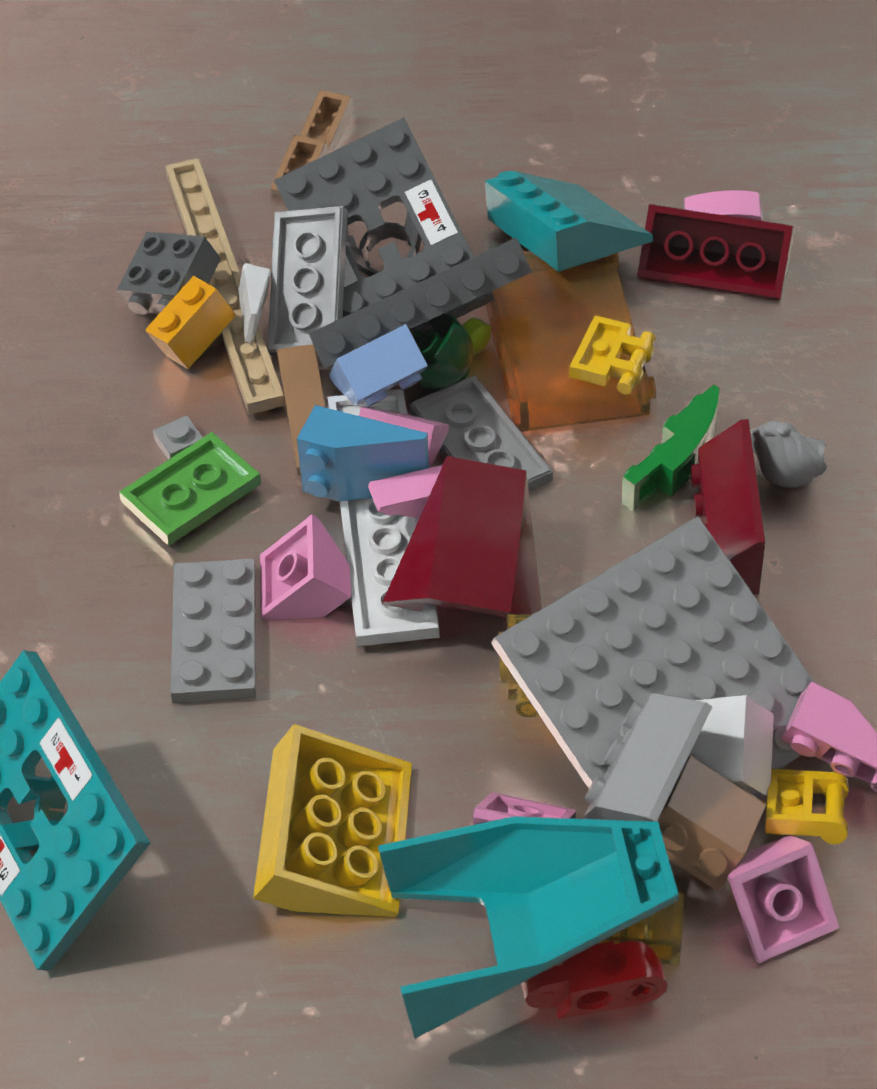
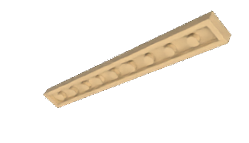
[165,158,285,414]

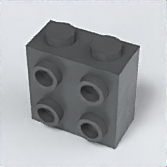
[117,232,221,315]

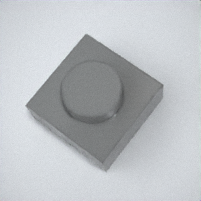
[153,415,203,460]

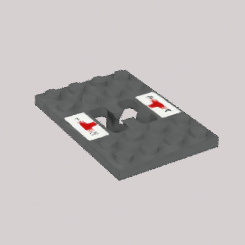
[274,117,495,336]

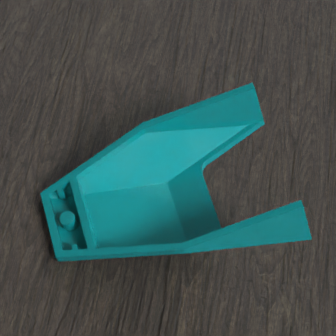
[378,816,679,1039]

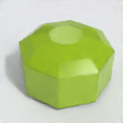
[462,317,491,356]

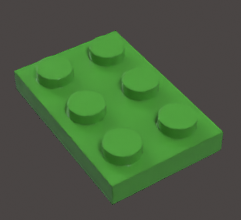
[119,432,261,545]

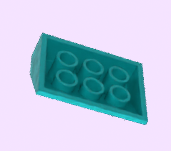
[485,171,653,272]

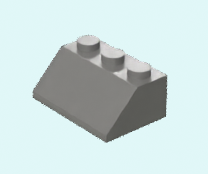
[584,693,713,822]

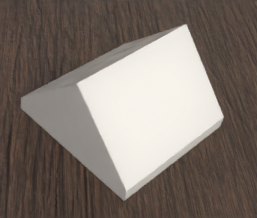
[689,695,774,801]

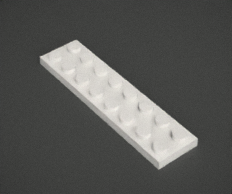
[328,389,439,647]

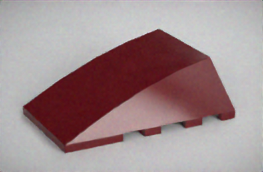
[381,456,542,627]

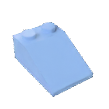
[329,324,428,407]

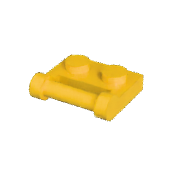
[765,769,849,845]

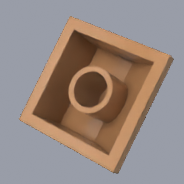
[657,754,766,892]

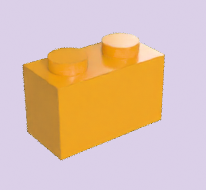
[145,276,236,369]

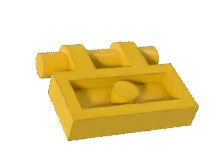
[569,315,656,394]

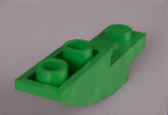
[622,384,720,511]

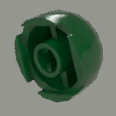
[413,314,474,390]

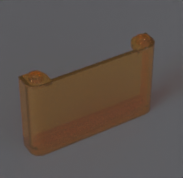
[485,251,656,432]

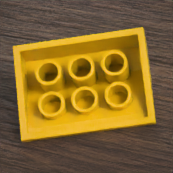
[253,724,412,917]

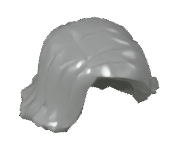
[750,421,827,488]

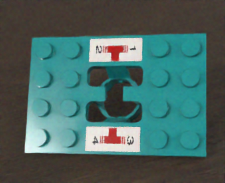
[0,650,151,970]

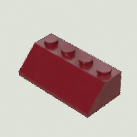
[637,204,796,299]
[690,419,765,595]

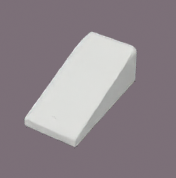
[239,264,271,343]

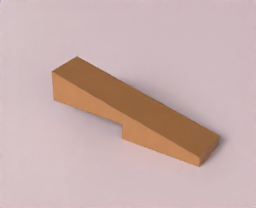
[270,90,355,196]
[277,344,325,475]

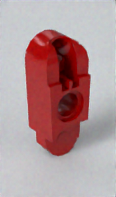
[521,940,668,1019]

